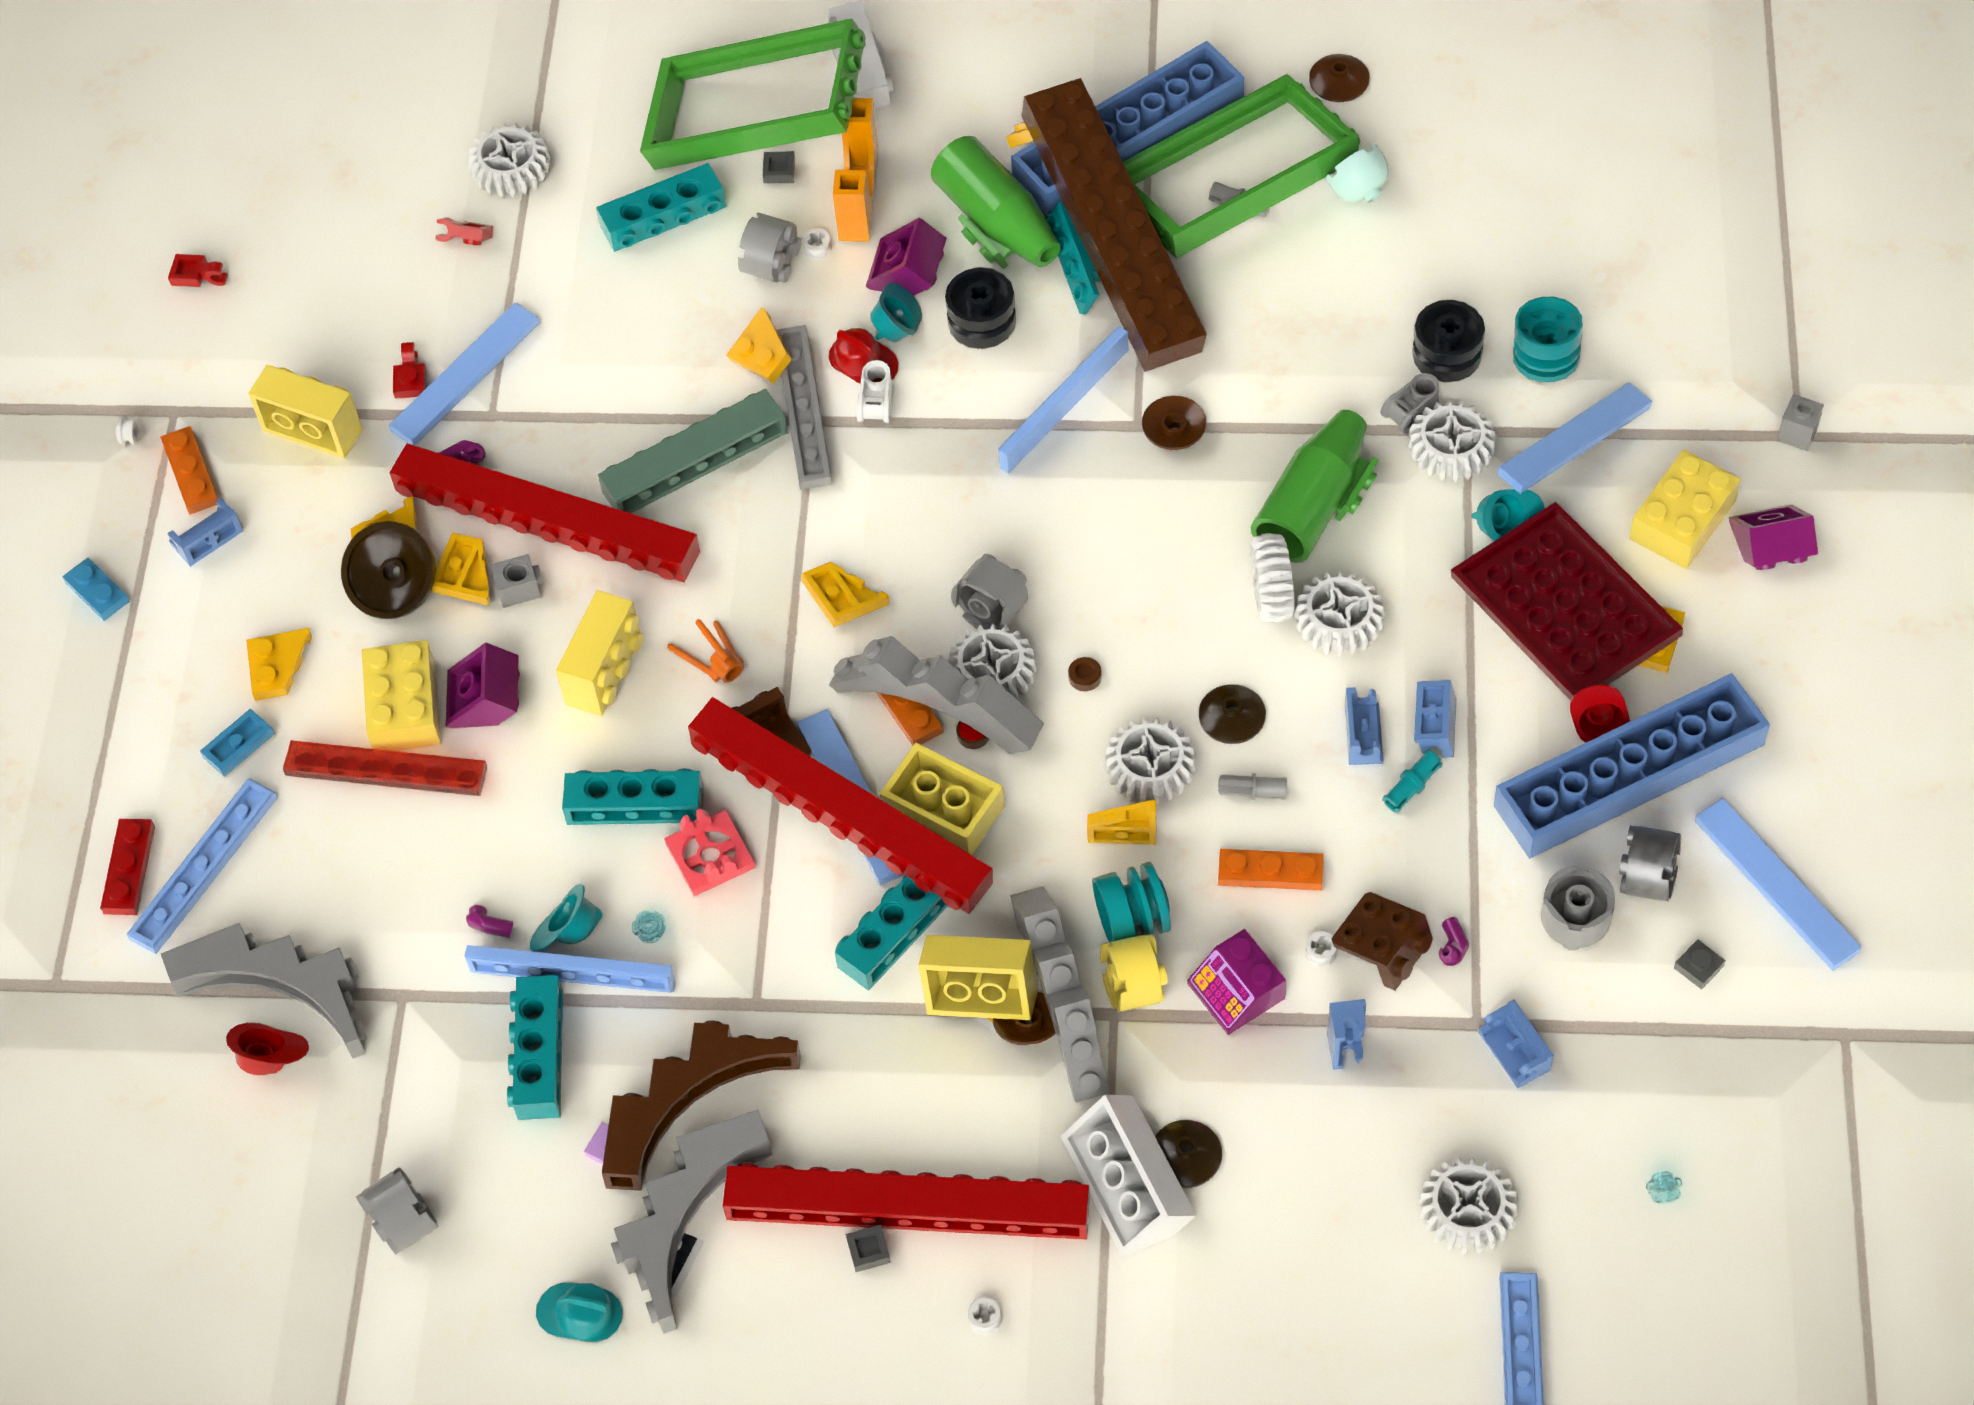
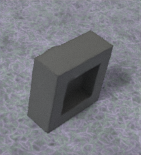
[762,151,795,183]
[1674,939,1726,990]
[845,1225,891,1272]

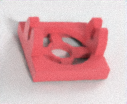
[664,808,755,897]

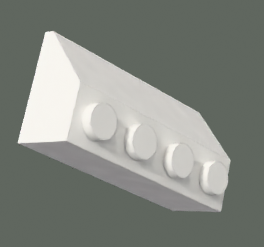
[1060,1095,1196,1257]

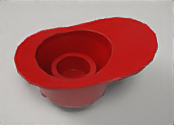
[828,328,899,384]
[1570,684,1630,743]
[226,1022,309,1075]

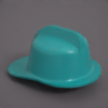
[870,283,922,342]
[1471,489,1545,541]
[530,883,602,952]
[536,1282,623,1342]

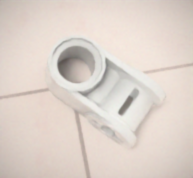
[857,360,893,423]

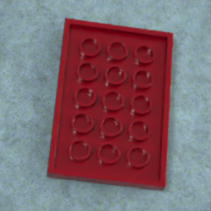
[1451,502,1683,701]

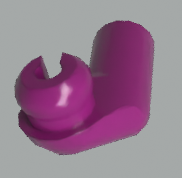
[439,440,486,464]
[466,905,513,938]
[1438,917,1470,966]

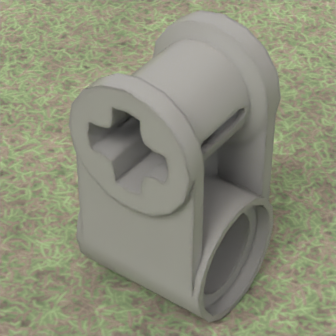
[1380,373,1439,434]

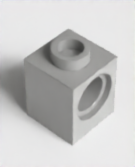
[1777,394,1824,451]
[491,554,544,608]

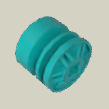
[1513,296,1583,382]
[1092,861,1171,942]

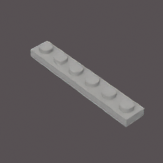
[777,325,832,489]

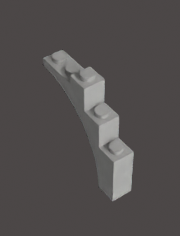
[829,636,1044,754]
[1010,886,1110,1103]
[161,923,367,1059]
[611,1110,773,1334]

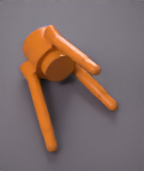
[667,619,744,683]

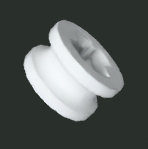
[802,228,831,259]
[116,416,141,445]
[1305,931,1337,967]
[968,1297,1002,1335]

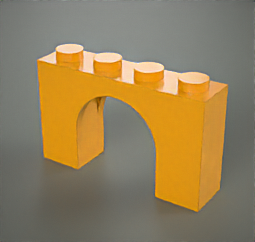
[833,98,878,242]

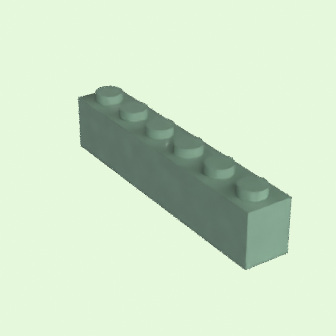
[598,388,787,513]

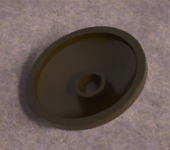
[341,521,436,619]

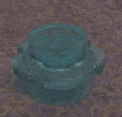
[631,910,666,943]
[1646,1171,1682,1203]

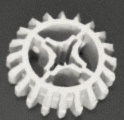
[468,122,550,198]
[1408,399,1496,482]
[1250,533,1295,623]
[1294,570,1385,657]
[948,623,1037,700]
[1104,716,1196,805]
[1418,1156,1518,1255]

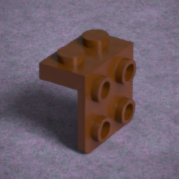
[732,687,811,757]
[1332,892,1433,991]

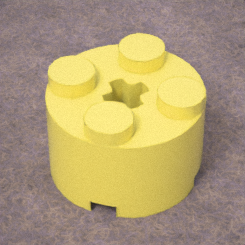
[1100,934,1168,1013]

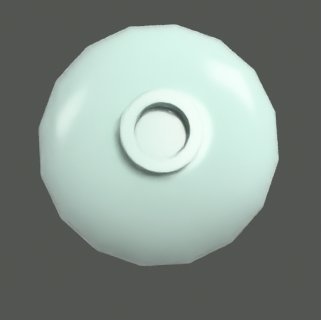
[1326,144,1389,203]

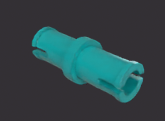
[1382,750,1443,813]

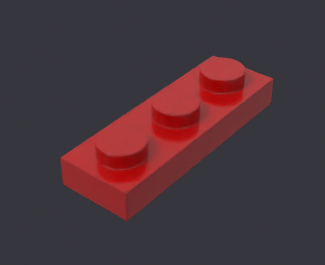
[100,818,155,915]

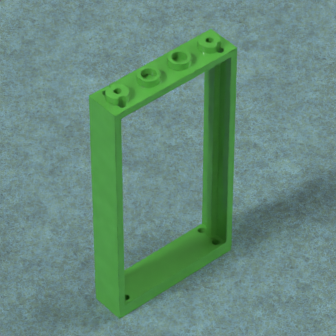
[640,18,866,170]
[1123,74,1360,259]

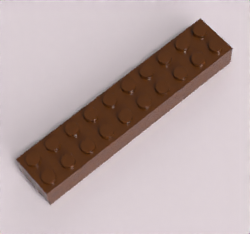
[1021,78,1207,372]

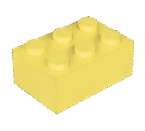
[248,364,363,458]
[1629,449,1741,569]
[556,590,643,716]
[362,640,441,754]
[880,742,1005,855]
[918,935,1038,1020]

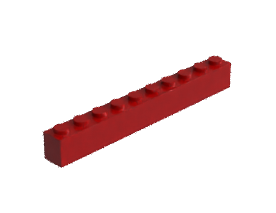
[389,443,700,583]
[688,697,993,914]
[722,1163,1090,1240]

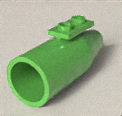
[931,136,1060,269]
[1251,410,1379,563]

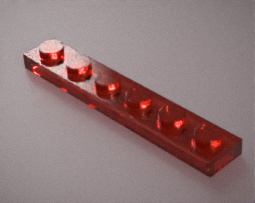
[282,740,488,796]

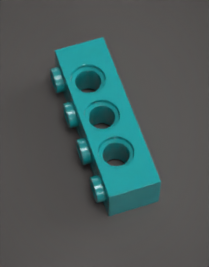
[596,163,726,252]
[562,768,704,825]
[835,875,948,991]
[507,975,563,1120]

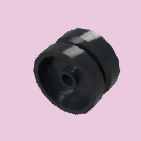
[945,267,1016,349]
[1412,299,1485,382]

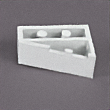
[827,0,894,109]

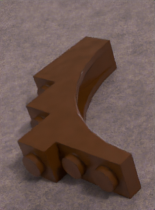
[602,1020,801,1191]

